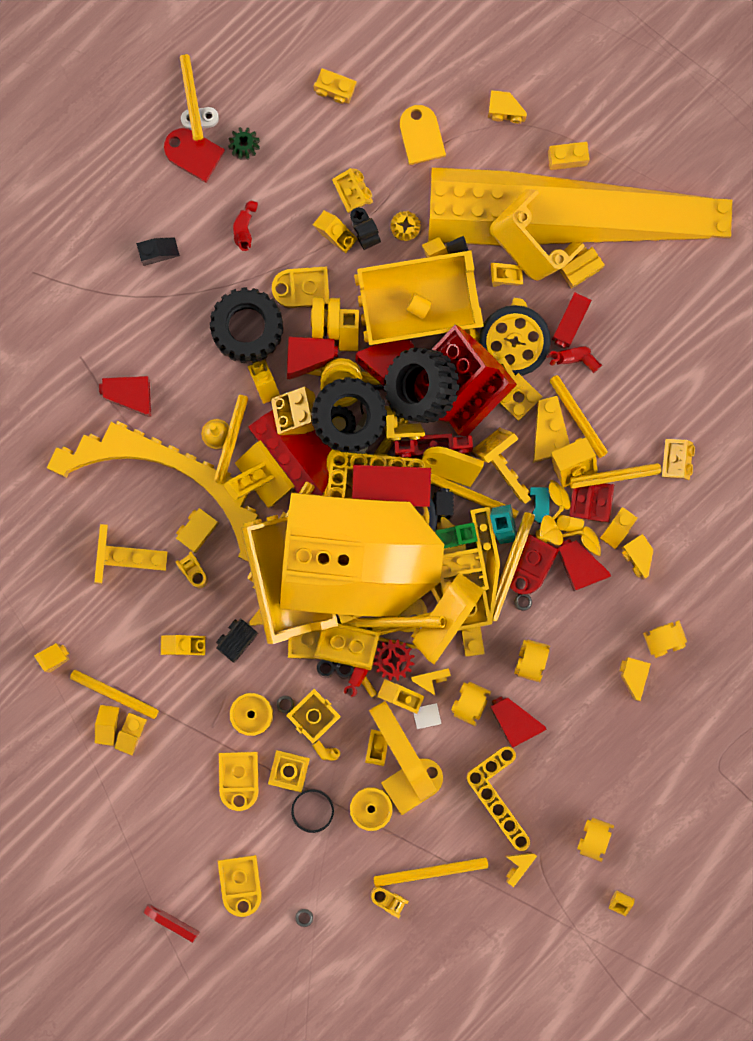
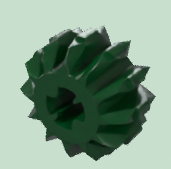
[228,127,260,160]

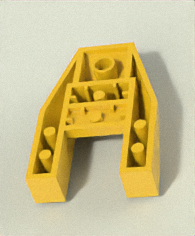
[431,507,500,631]

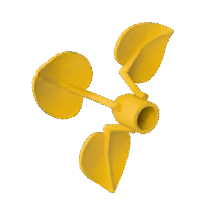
[536,480,601,556]

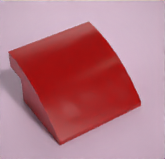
[414,324,517,436]

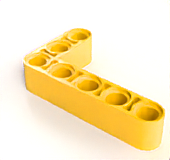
[327,452,425,498]
[369,701,437,801]
[466,746,530,851]

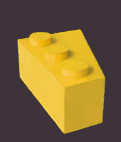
[533,396,570,463]

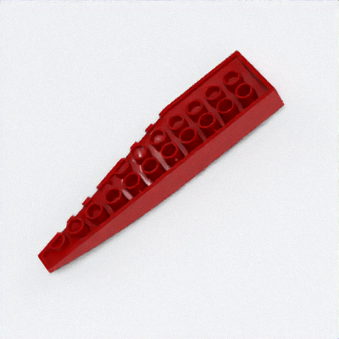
[248,410,349,558]

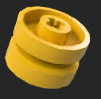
[311,297,340,340]
[320,358,363,407]
[230,693,273,736]
[350,787,392,831]

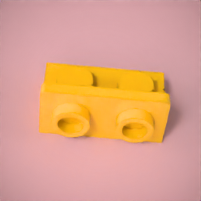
[313,68,357,104]
[332,168,373,213]
[662,439,695,480]

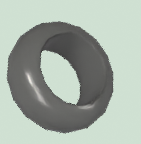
[515,594,532,611]
[276,696,294,713]
[295,909,313,927]

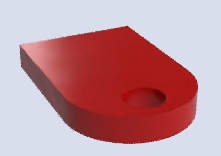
[164,128,225,183]
[510,534,559,594]
[143,904,200,943]

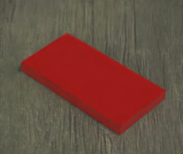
[352,465,431,507]

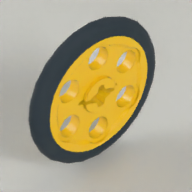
[479,305,551,376]

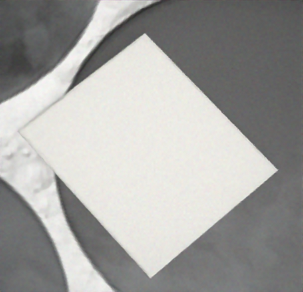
[414,703,441,729]

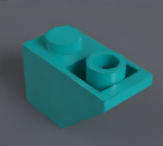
[490,504,517,544]

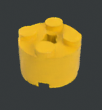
[643,620,687,658]
[514,639,550,683]
[451,681,491,726]
[577,817,614,862]

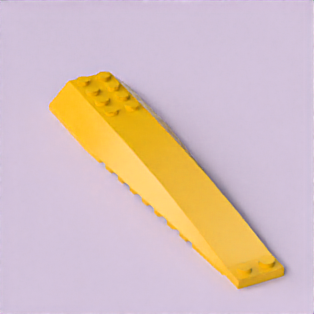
[428,167,732,246]

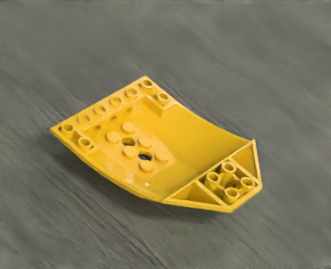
[280,492,444,617]

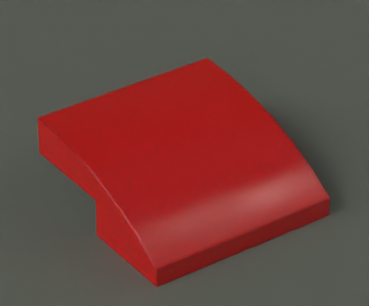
[569,483,615,523]

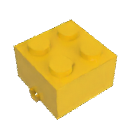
[286,689,341,744]

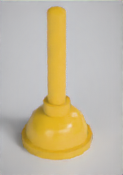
[201,419,229,449]

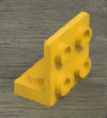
[383,406,425,440]

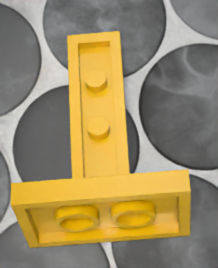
[471,427,531,504]
[223,440,295,509]
[94,524,168,585]

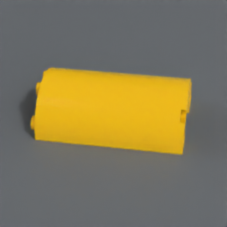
[354,251,484,345]
[241,515,338,644]

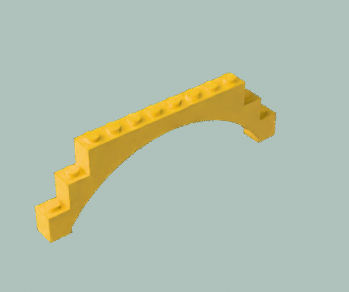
[47,421,259,562]

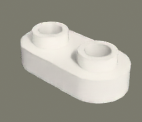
[181,107,219,130]

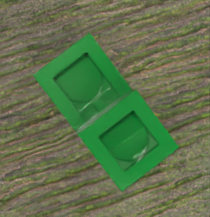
[435,522,478,549]

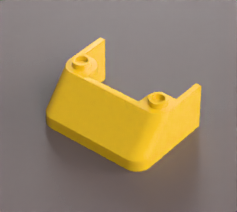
[490,189,585,281]
[411,573,484,665]

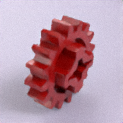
[373,639,415,681]

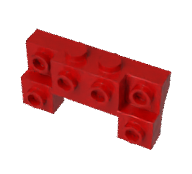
[395,433,473,460]

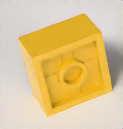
[551,437,598,488]

